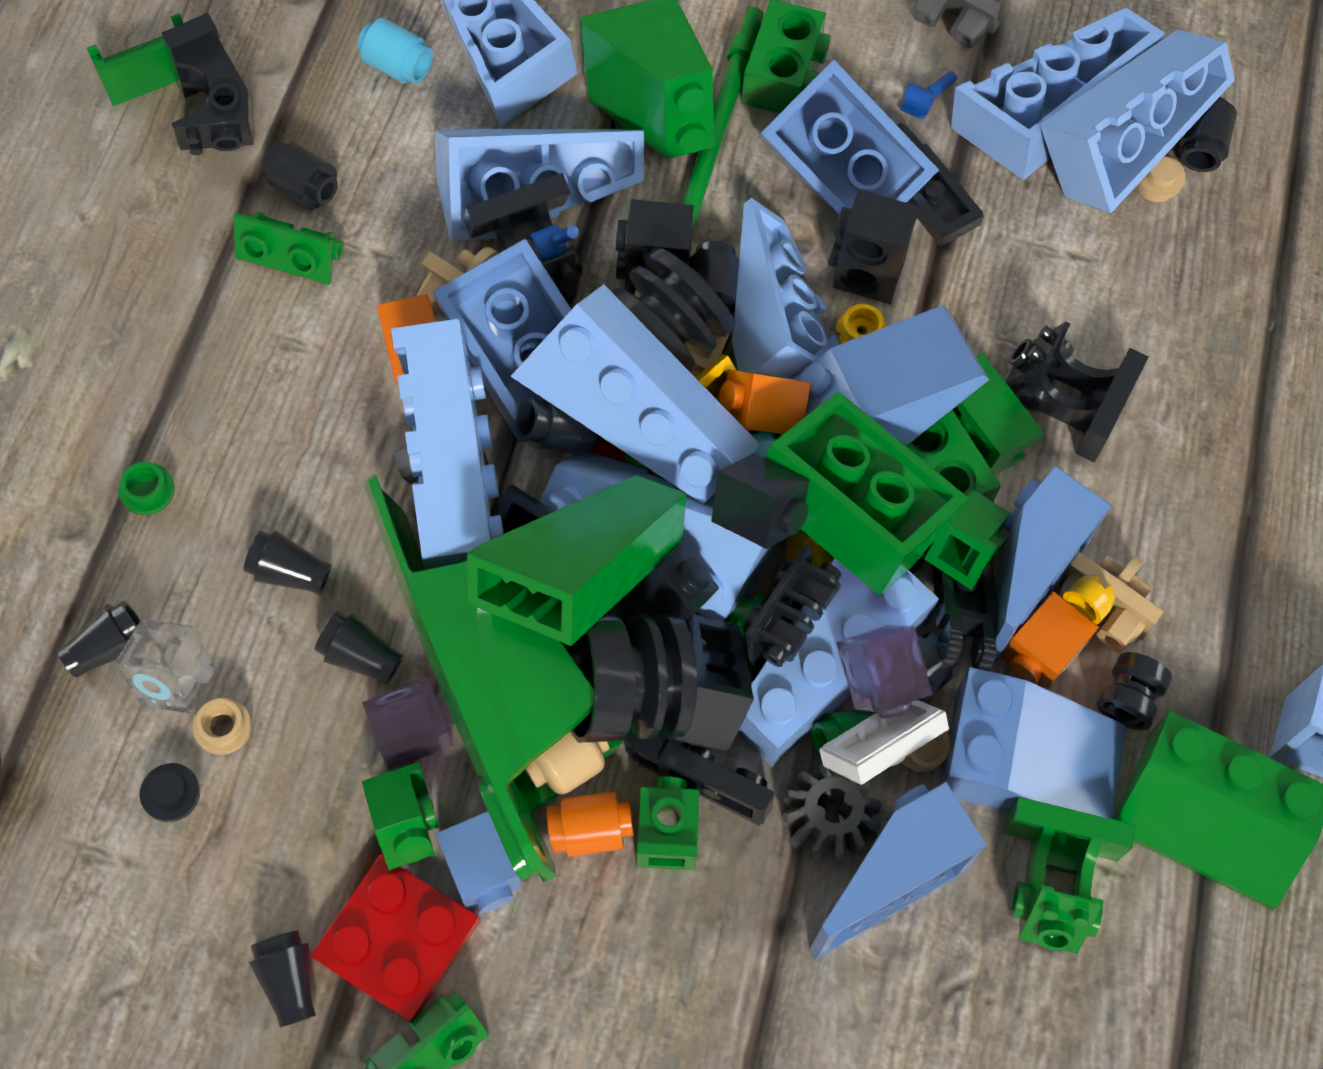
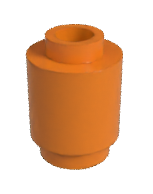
[547,791,634,857]

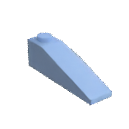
[435,129,644,241]
[732,198,841,379]

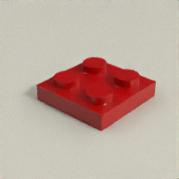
[310,854,481,1023]

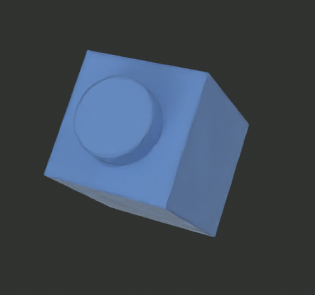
[435,811,522,913]

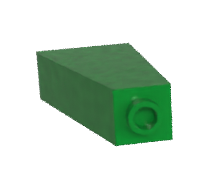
[467,475,686,646]

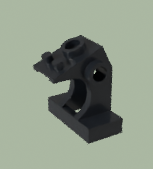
[161,13,254,155]
[463,173,582,301]
[1005,322,1149,463]

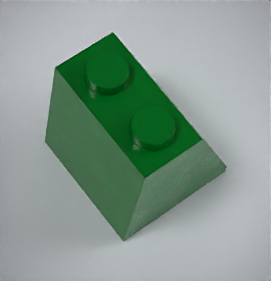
[579,0,714,159]

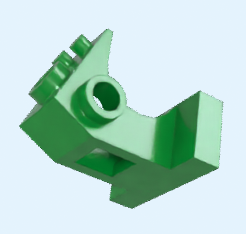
[1003,797,1136,954]

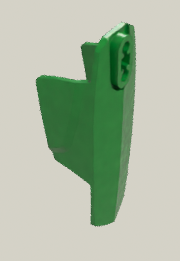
[364,474,623,882]

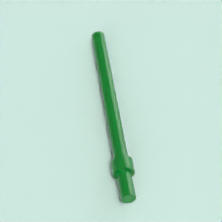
[681,7,764,233]

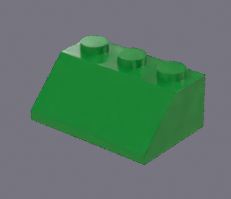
[764,391,968,596]
[1113,711,1323,910]

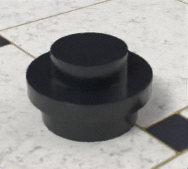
[139,763,200,822]

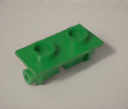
[234,212,344,285]
[364,992,489,1069]

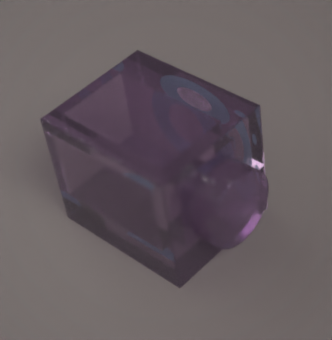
[836,625,932,719]
[362,677,455,771]

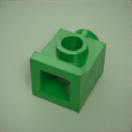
[924,489,1011,590]
[362,762,439,870]
[637,777,700,871]

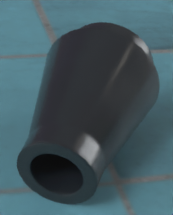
[243,530,332,595]
[57,601,149,678]
[314,611,404,685]
[249,930,316,1028]

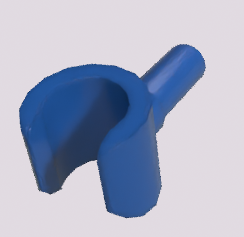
[899,71,957,119]
[529,224,579,263]

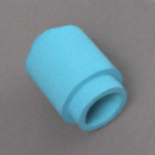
[358,18,433,84]

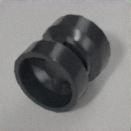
[1096,652,1172,731]

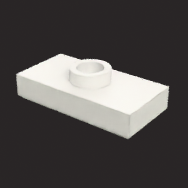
[819,695,949,785]

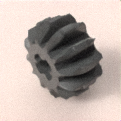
[782,763,882,864]

